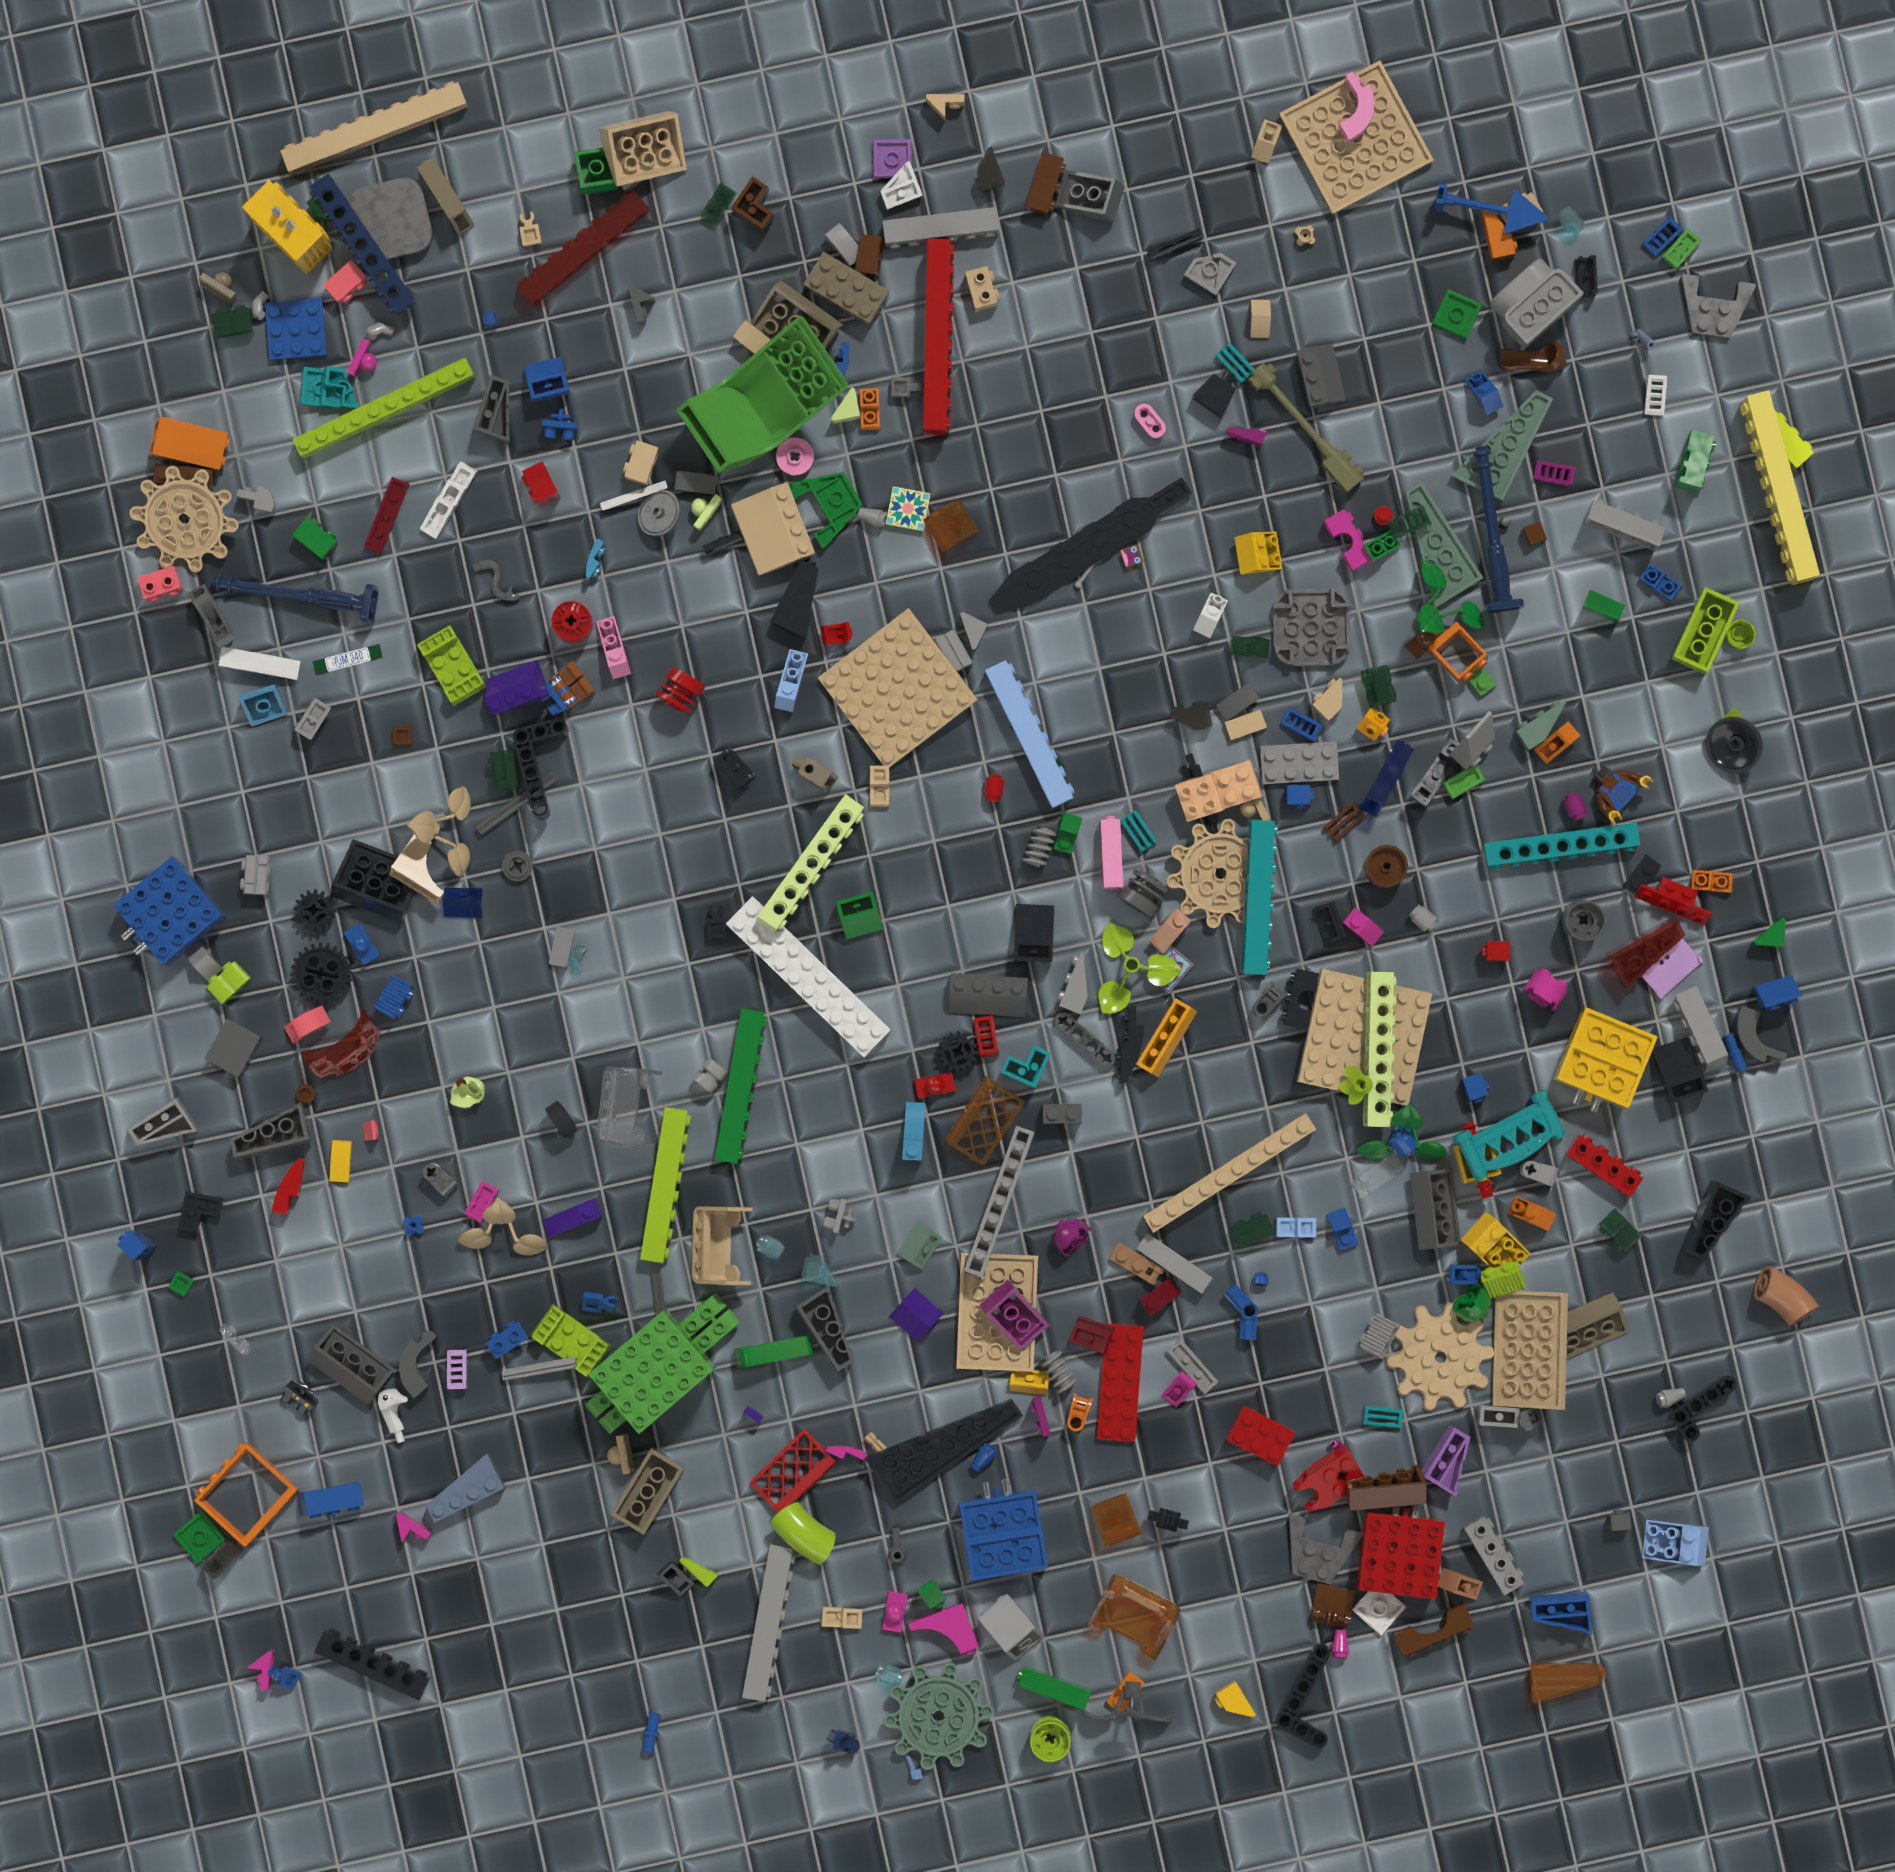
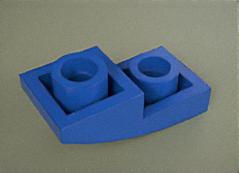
[835,342,850,378]
[1639,563,1683,602]

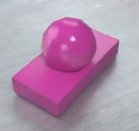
[347,338,377,378]
[882,1591,908,1633]

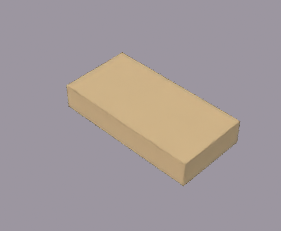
[1224,710,1267,741]

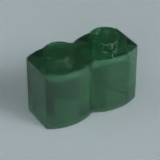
[211,305,254,339]
[1361,665,1396,708]
[1598,1208,1642,1252]

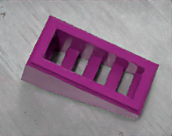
[1226,428,1267,447]
[1533,460,1576,487]

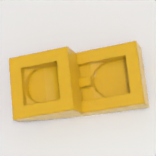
[330,1140,352,1183]

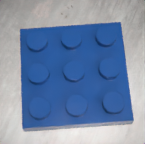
[265,298,327,361]

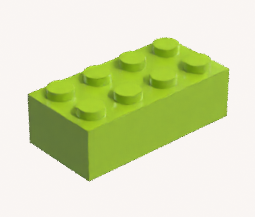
[1670,587,1740,674]

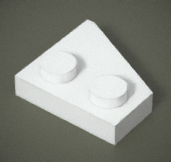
[880,161,923,209]

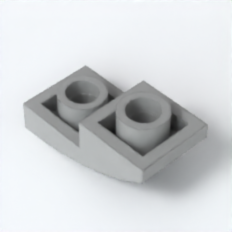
[824,223,859,266]

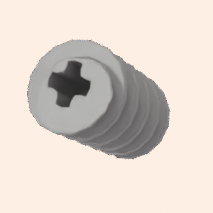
[1022,825,1057,868]
[1039,1351,1077,1394]

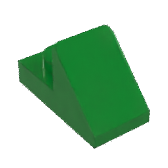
[1054,812,1082,855]

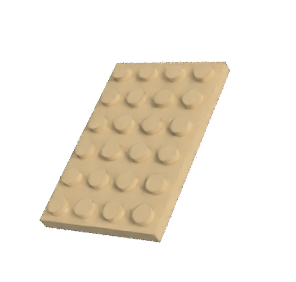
[957,1253,1038,1372]
[1493,1291,1568,1410]

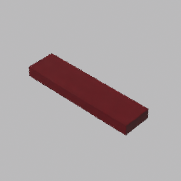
[364,477,410,555]

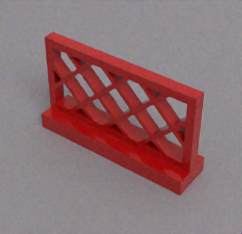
[749,1428,838,1513]

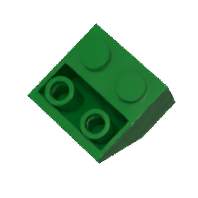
[836,891,883,940]

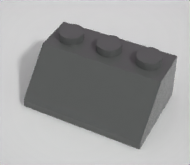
[1296,345,1346,409]

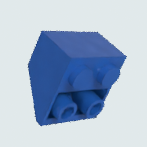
[524,357,571,403]
[1752,975,1802,1011]

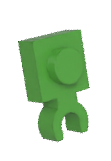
[1464,661,1496,697]

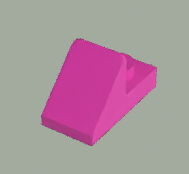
[1161,1371,1197,1407]
[396,1511,432,1542]
[247,1649,275,1690]

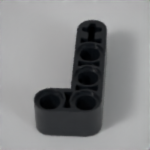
[1669,1375,1737,1442]

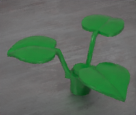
[1416,560,1485,634]
[1356,1104,1448,1161]

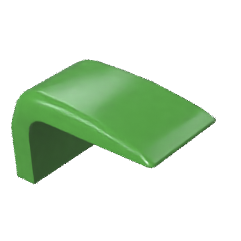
[676,316,848,473]

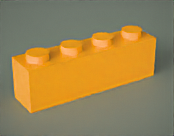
[1136,998,1197,1077]

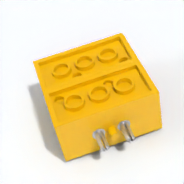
[242,180,333,275]
[1553,1007,1657,1112]

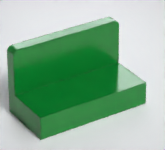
[1582,590,1625,623]

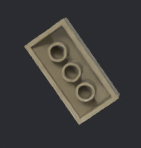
[1566,1292,1629,1359]

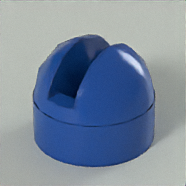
[1253,1272,1268,1286]

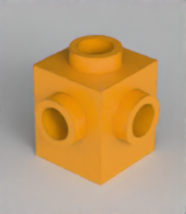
[1356,706,1390,741]

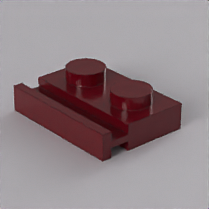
[1069,1315,1115,1355]

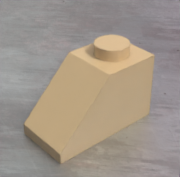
[1251,119,1282,163]

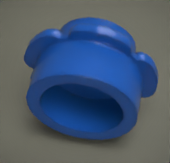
[483,310,498,329]

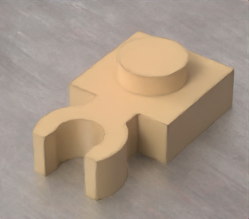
[519,212,542,247]

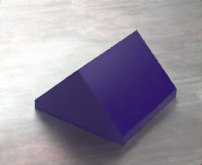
[889,1288,943,1342]

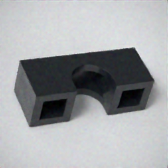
[1281,969,1319,1030]

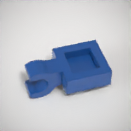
[582,1292,617,1313]
[267,1666,302,1690]

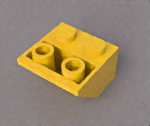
[1234,532,1283,575]

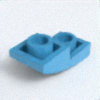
[586,539,606,581]

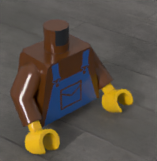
[1594,769,1654,825]

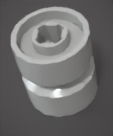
[693,1057,728,1093]

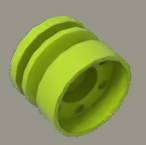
[1030,1715,1071,1762]

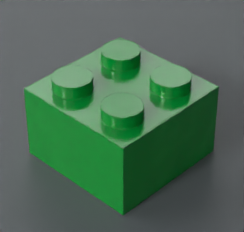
[574,147,618,195]

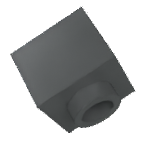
[1608,1510,1631,1531]

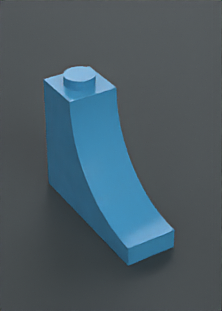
[902,1102,925,1161]

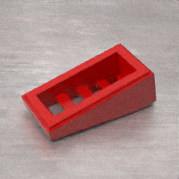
[974,1015,1000,1058]

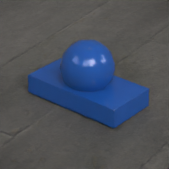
[344,923,381,966]

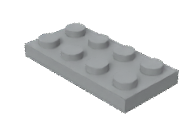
[1260,741,1339,785]

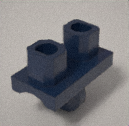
[827,1729,860,1754]

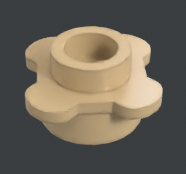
[1295,225,1315,246]

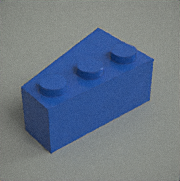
[297,1482,364,1519]
[1529,1591,1592,1635]

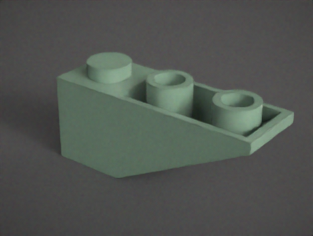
[1515,700,1566,751]

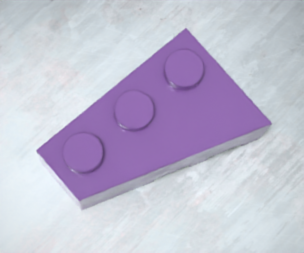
[1421,1425,1470,1496]

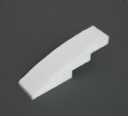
[420,461,477,539]
[218,647,300,680]

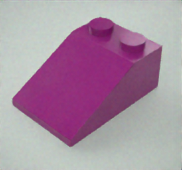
[980,1279,1049,1350]

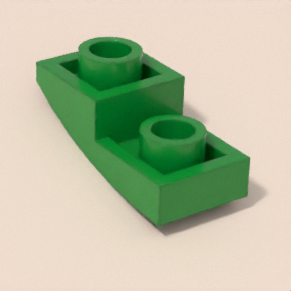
[1363,530,1401,562]

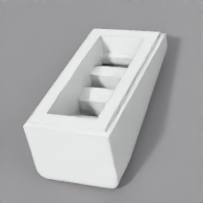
[1644,375,1667,416]

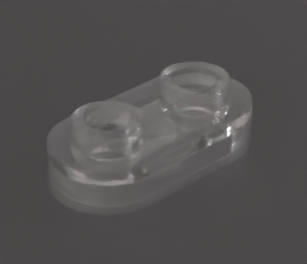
[219,1324,251,1357]

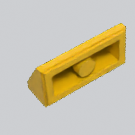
[1009,1370,1050,1395]

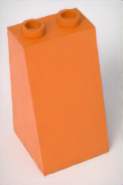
[148,416,230,471]

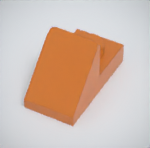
[1106,1671,1145,1711]

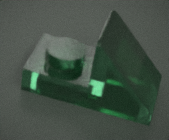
[1230,636,1270,659]

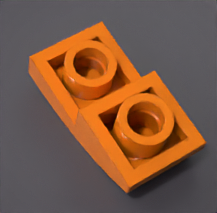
[860,388,880,430]
[1691,870,1734,893]

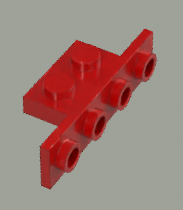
[1634,877,1712,926]

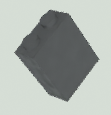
[204,1019,263,1079]

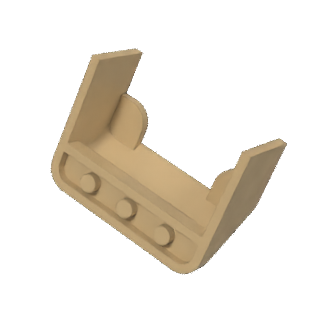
[692,1206,753,1285]

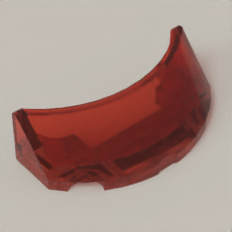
[302,1009,381,1078]

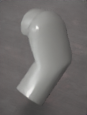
[251,291,269,320]
[366,323,395,340]

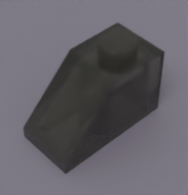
[975,146,1005,193]

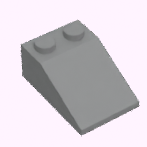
[1449,711,1495,770]

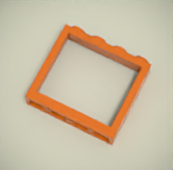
[194,1442,299,1547]

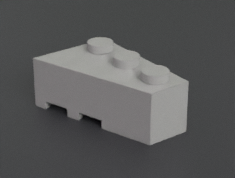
[127,1096,198,1145]

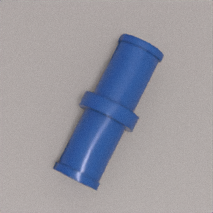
[1722,1033,1748,1073]
[642,1712,661,1753]

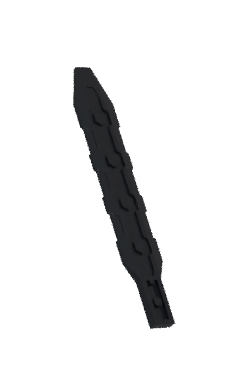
[989,477,1192,613]

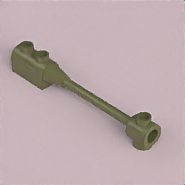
[1248,363,1364,494]

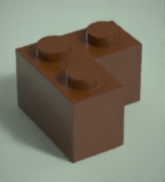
[731,176,774,233]

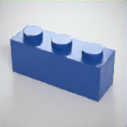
[117,1230,156,1261]

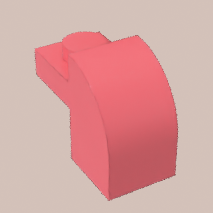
[284,1006,331,1043]

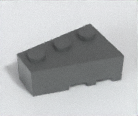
[472,375,510,443]

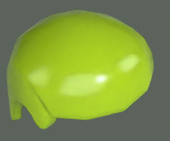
[1726,619,1756,649]

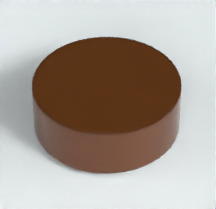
[296,1085,316,1104]

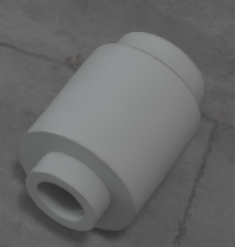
[1409,904,1438,932]

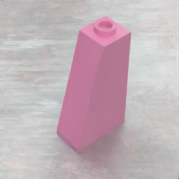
[1100,816,1123,890]

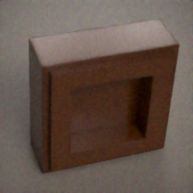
[392,726,413,746]

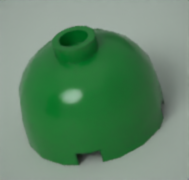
[1452,1284,1491,1323]

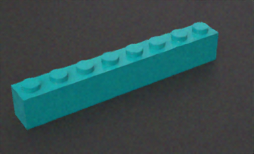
[1241,819,1278,975]

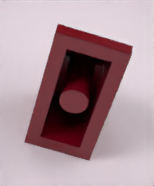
[1139,1277,1181,1316]

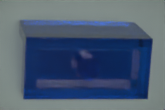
[443,887,483,918]

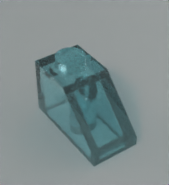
[801,1254,840,1287]

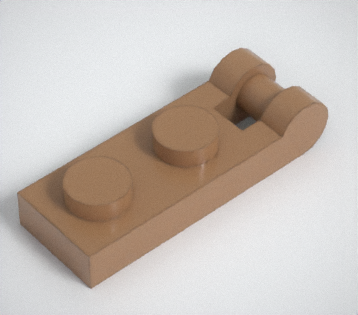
[1109,1242,1165,1286]

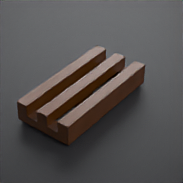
[1323,802,1365,841]

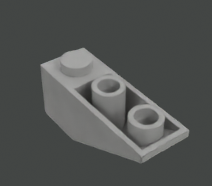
[1057,952,1088,1015]

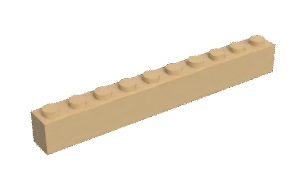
[280,82,468,175]
[1143,1113,1316,1233]

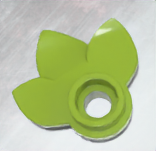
[1338,1066,1373,1104]

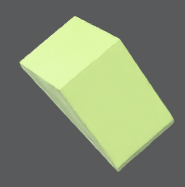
[831,388,860,424]

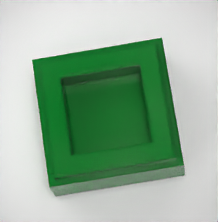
[168,1271,195,1297]

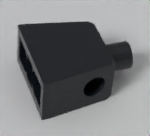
[1192,370,1236,419]

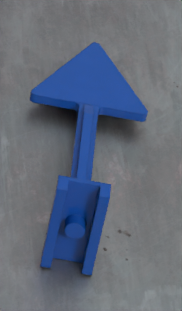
[1435,184,1549,234]

